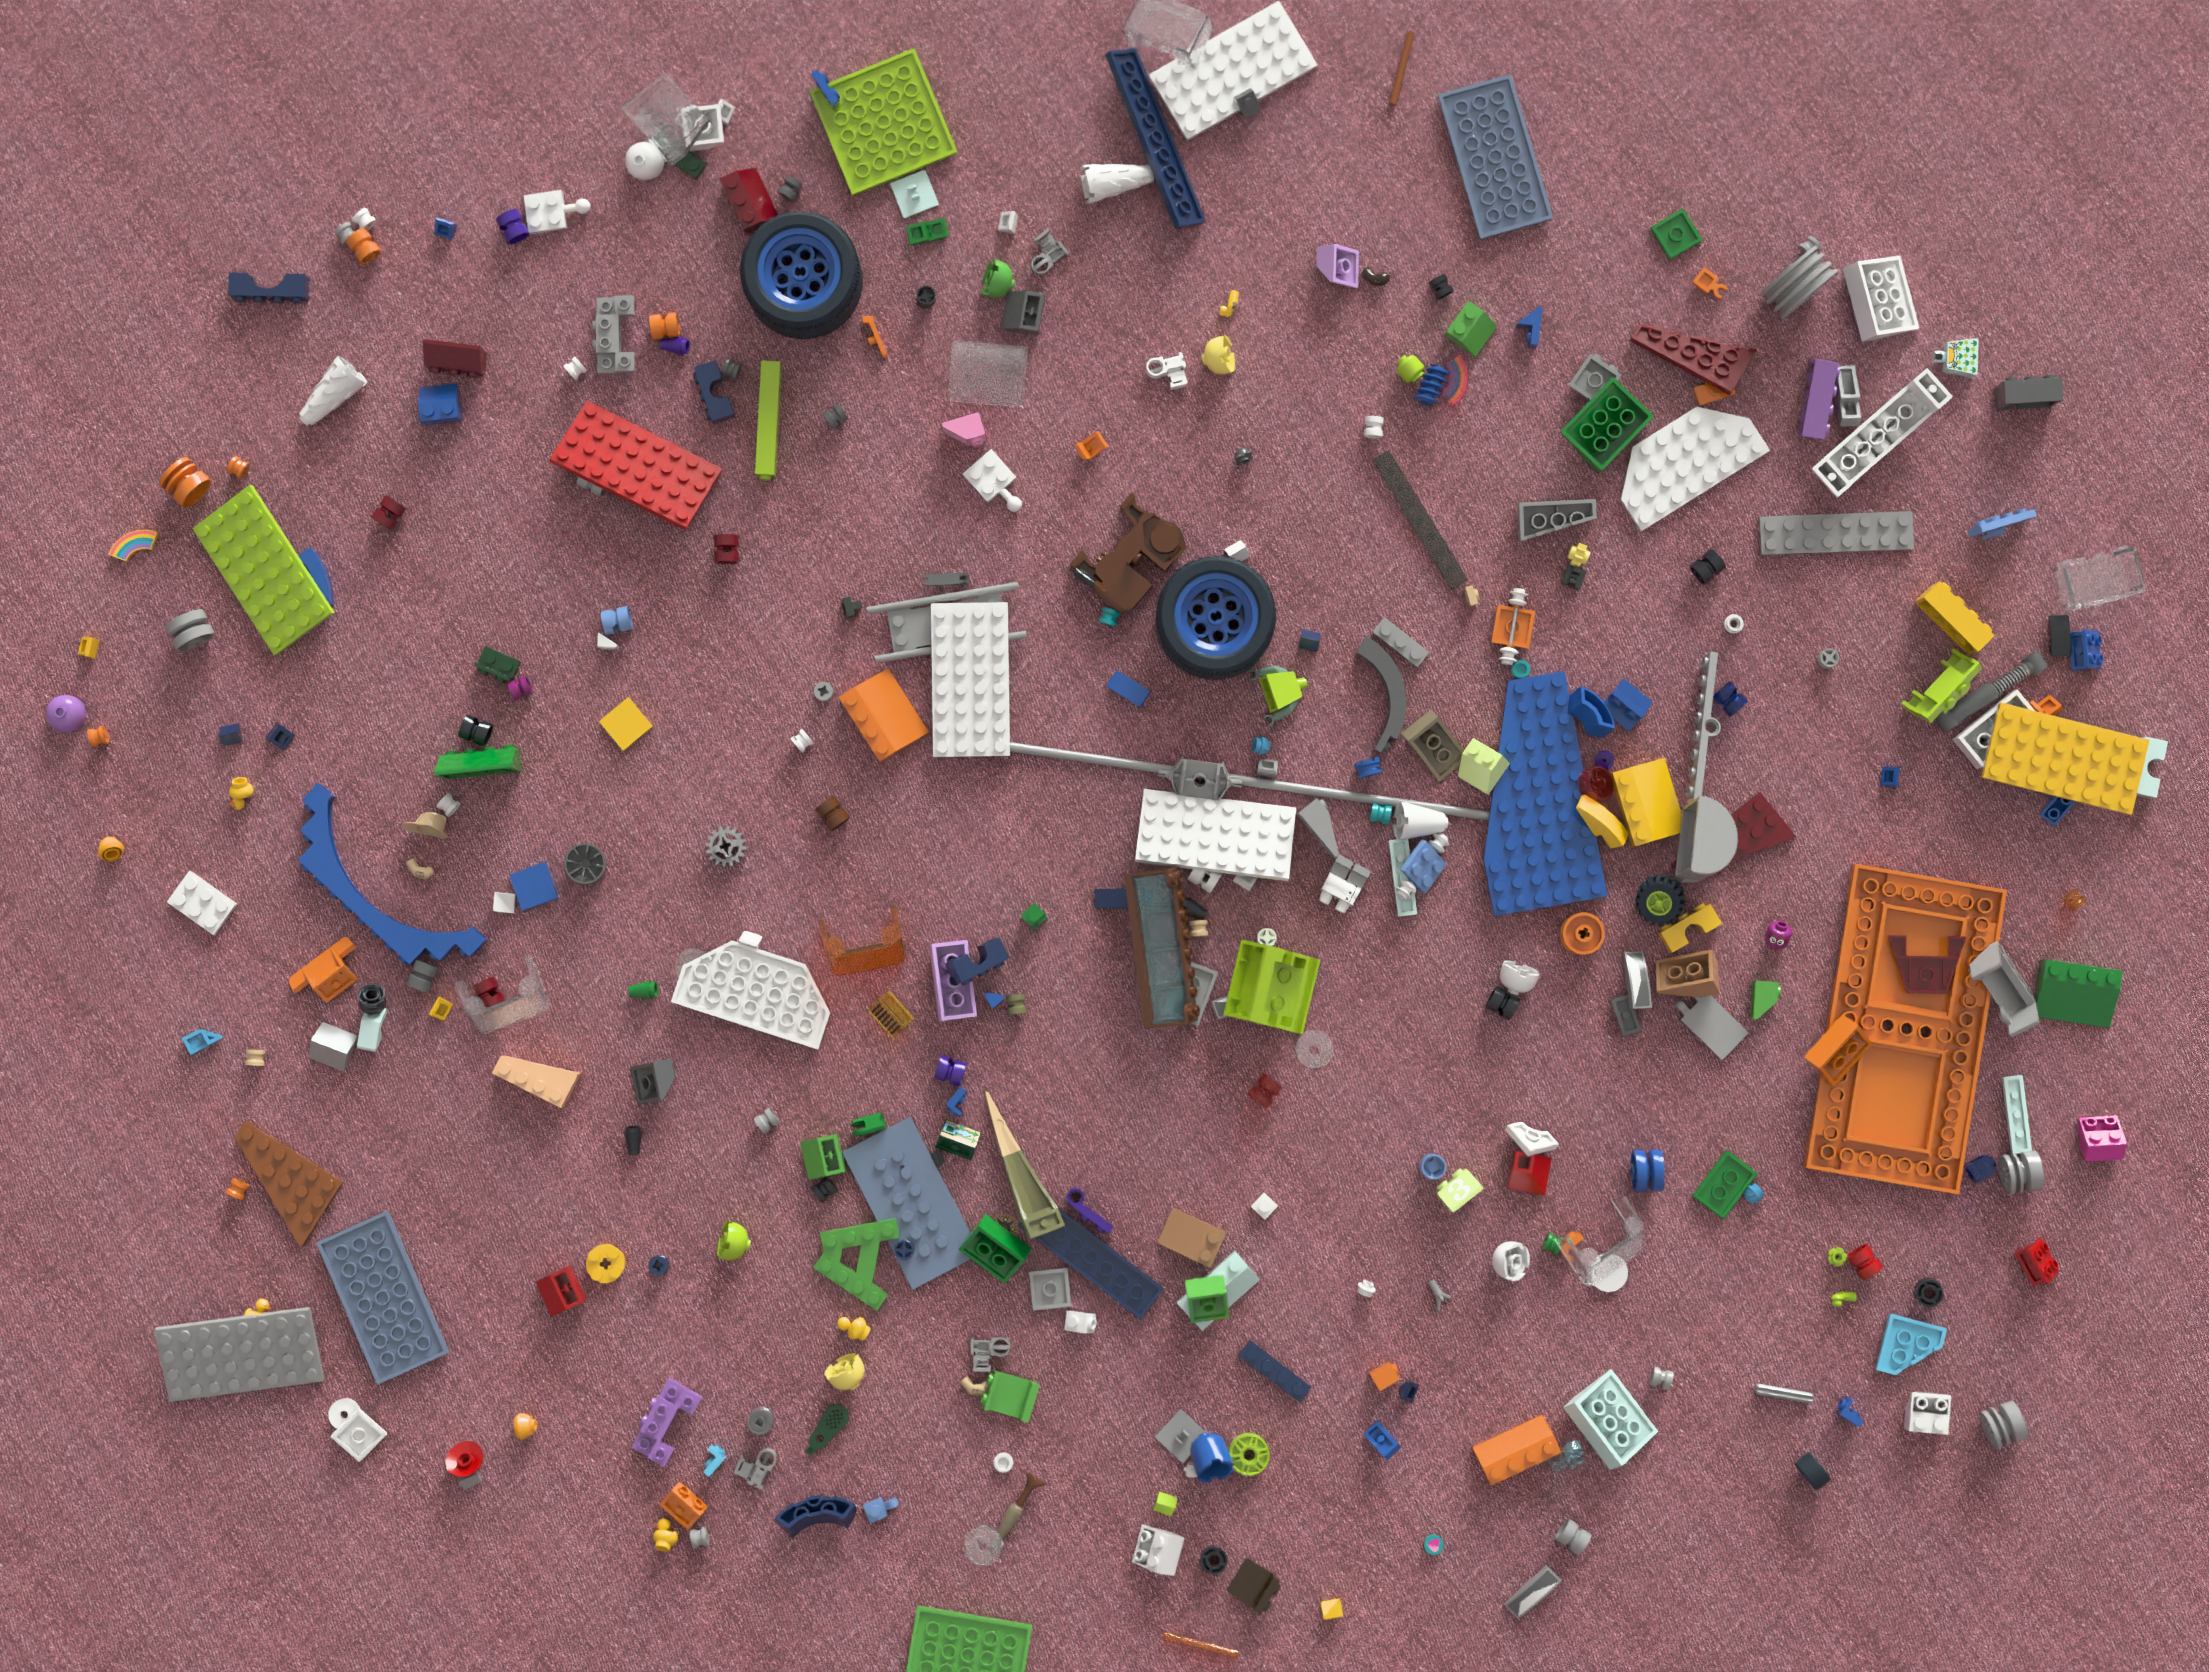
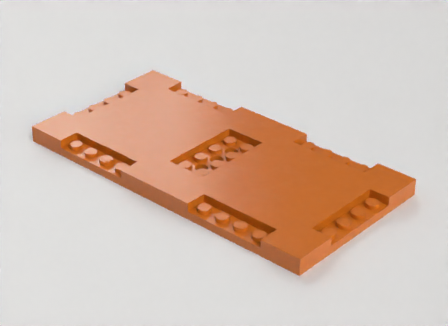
[1803,864,2007,1194]

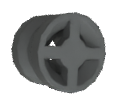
[721,358,742,381]

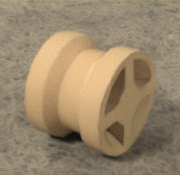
[1189,920,1208,937]
[245,1049,265,1066]

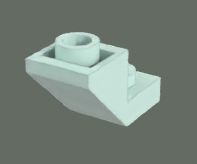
[357,1008,387,1052]

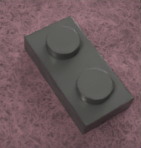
[1610,994,1641,1037]

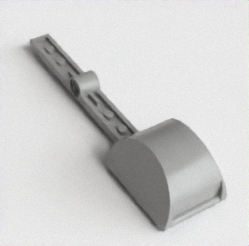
[1675,652,1738,883]

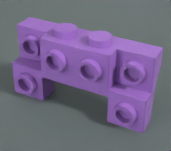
[631,1378,703,1467]

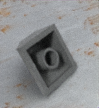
[630,1059,675,1105]

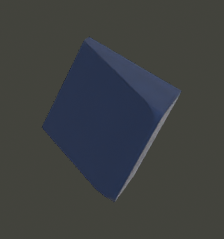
[266,722,295,750]

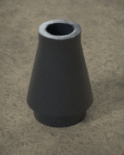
[1183,897,1208,920]
[623,1126,643,1155]

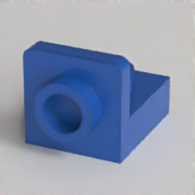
[946,1086,967,1117]
[1836,1397,1864,1427]

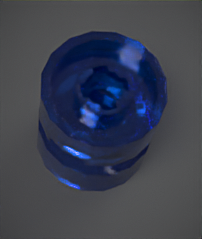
[1713,681,1748,717]

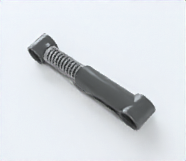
[1935,650,2048,733]

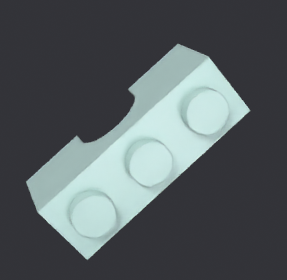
[2137,737,2168,799]

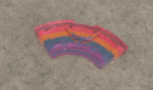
[1442,353,1469,406]

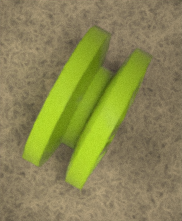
[1228,1433,1270,1476]

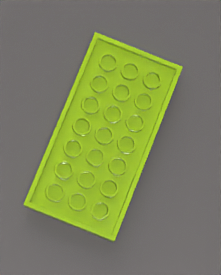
[192,485,335,655]

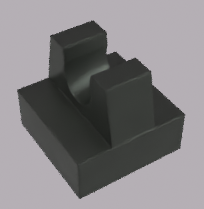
[1561,565,1586,590]
[841,597,863,620]

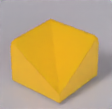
[1321,1598,1343,1620]

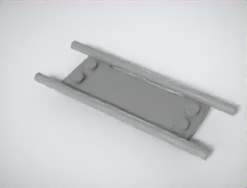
[867,582,1027,663]

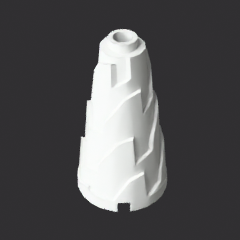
[1081,164,1155,203]
[299,356,367,426]

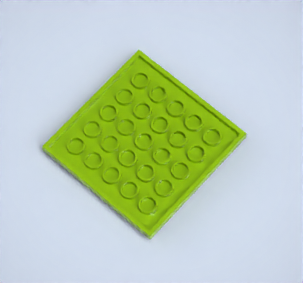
[809,48,958,196]

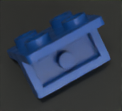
[2070,629,2104,671]
[1604,679,1652,731]

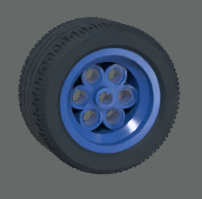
[740,211,863,339]
[1155,556,1276,680]

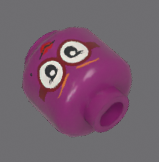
[1765,921,1792,950]

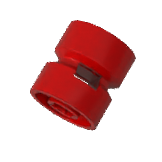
[1847,1244,1883,1280]

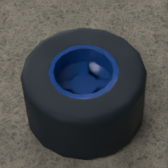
[1795,1452,1831,1491]

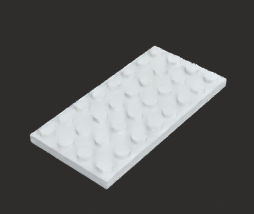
[1148,1,1317,141]
[931,602,1010,757]
[1135,789,1296,881]

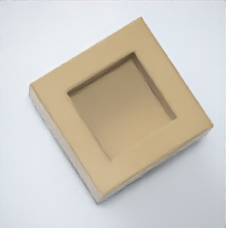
[1463,585,1480,608]

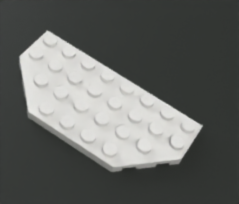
[1620,407,1770,532]
[671,941,830,1049]

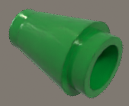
[628,980,658,999]

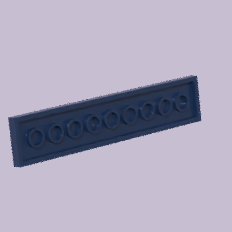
[1105,48,1206,229]

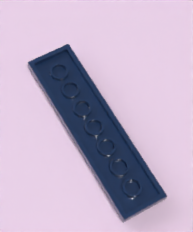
[1017,1208,1164,1319]

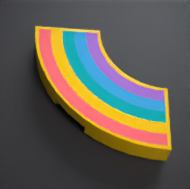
[108,530,159,562]

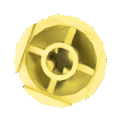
[1202,335,1235,375]
[825,1353,865,1390]

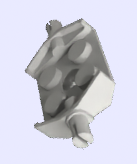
[1158,756,1242,800]

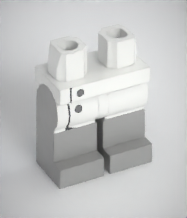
[1319,854,1371,914]

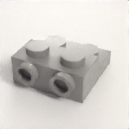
[1568,353,1622,401]

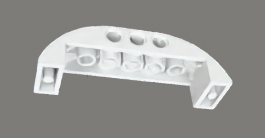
[1812,368,1953,498]

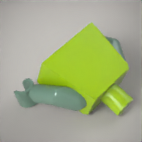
[1248,665,1307,726]

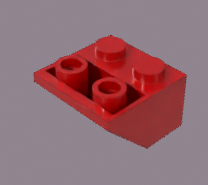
[535,1265,587,1317]

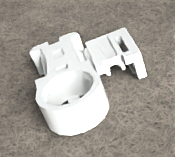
[1146,352,1188,390]

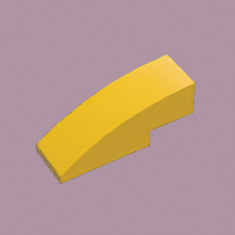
[1576,795,1629,849]

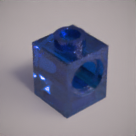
[1964,1154,1997,1183]

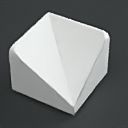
[493,892,516,913]

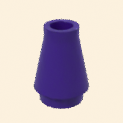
[660,337,690,356]

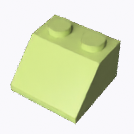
[1458,738,1510,795]

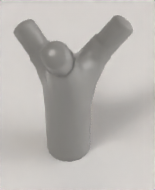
[1428,1279,1451,1310]

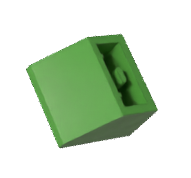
[800,1133,846,1180]

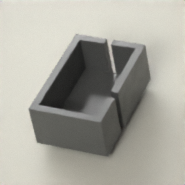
[1994,375,2064,411]

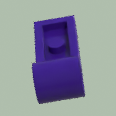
[1067,1187,1114,1234]

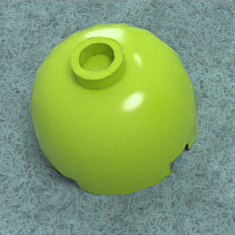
[717,1221,751,1261]

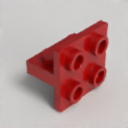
[2014,1237,2060,1287]

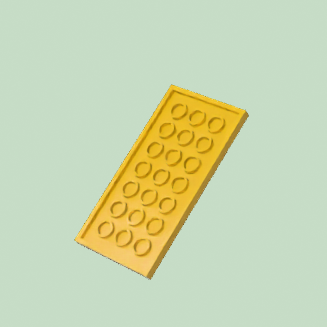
[1981,703,2150,815]

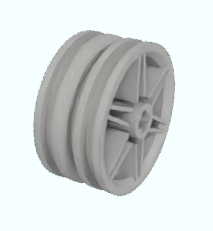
[1759,245,1838,320]

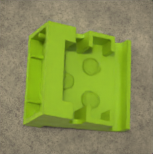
[1223,940,1320,1034]

